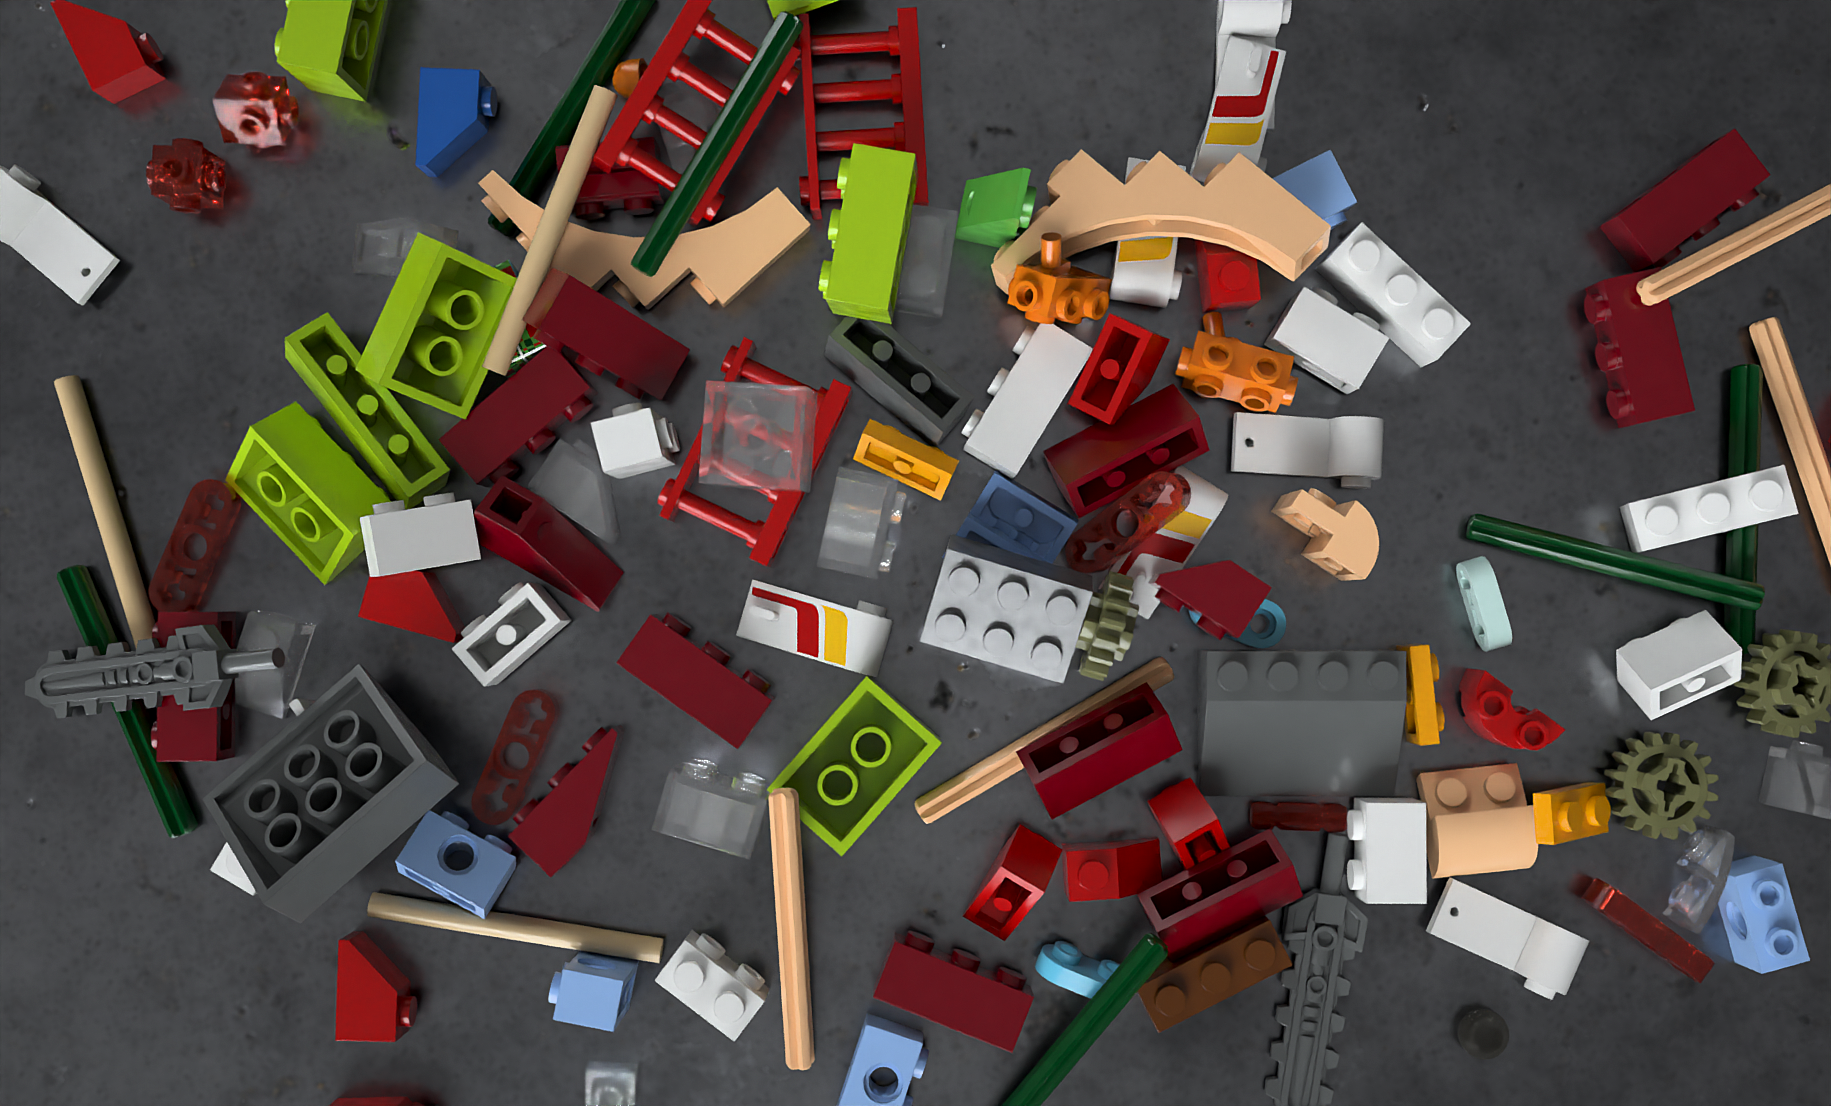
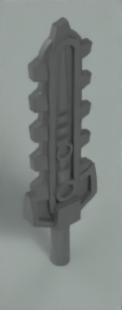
[25,625,285,718]
[1264,832,1368,1106]

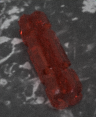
[1250,802,1348,832]

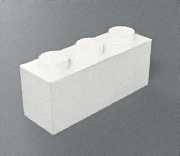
[1315,222,1471,367]
[961,323,1093,480]
[1619,465,1799,553]

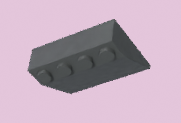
[1197,649,1407,796]
[202,664,459,923]

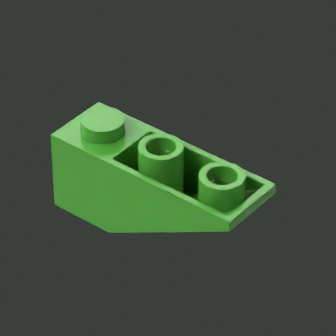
[955,168,1037,248]

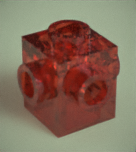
[212,71,299,148]
[146,138,226,213]

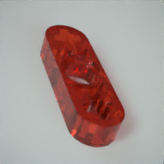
[1065,471,1191,574]
[149,479,241,612]
[471,689,560,825]
[1581,878,1715,984]

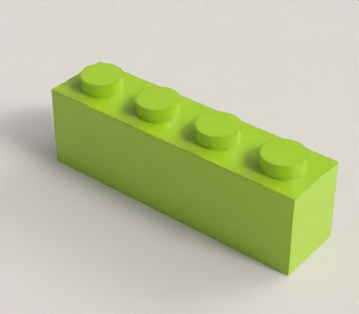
[285,312,450,510]

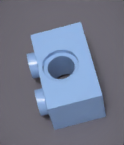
[395,810,516,919]
[1708,855,1810,974]
[549,951,639,1032]
[836,1013,929,1106]

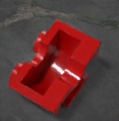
[1459,668,1566,750]

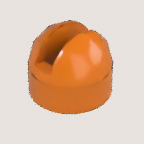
[612,58,648,98]

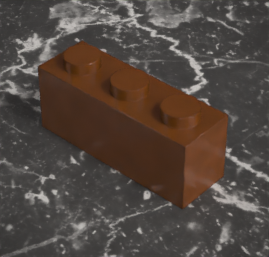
[1137,916,1293,1033]

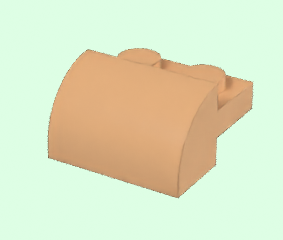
[1271,488,1379,581]
[1416,763,1538,879]

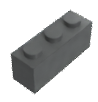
[824,316,974,447]

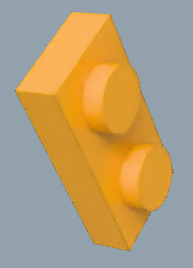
[853,419,959,501]
[1396,643,1445,746]
[1532,782,1611,845]

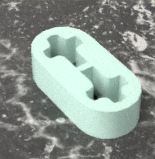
[1456,556,1512,652]

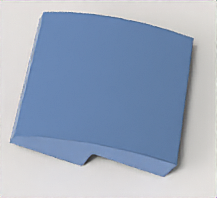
[942,470,1079,564]

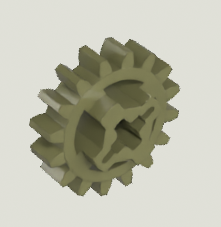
[1075,571,1139,681]
[1734,629,1831,738]
[1604,731,1719,840]

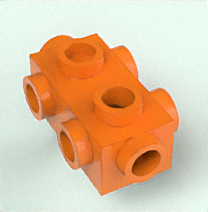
[1007,232,1112,324]
[1175,312,1298,413]

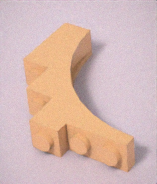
[991,149,1331,295]
[478,170,811,310]

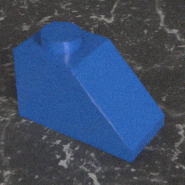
[415,67,497,177]

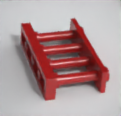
[592,0,801,227]
[791,7,929,220]
[657,337,853,567]

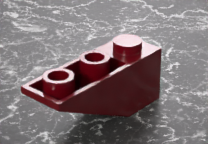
[474,475,624,612]
[508,725,625,878]

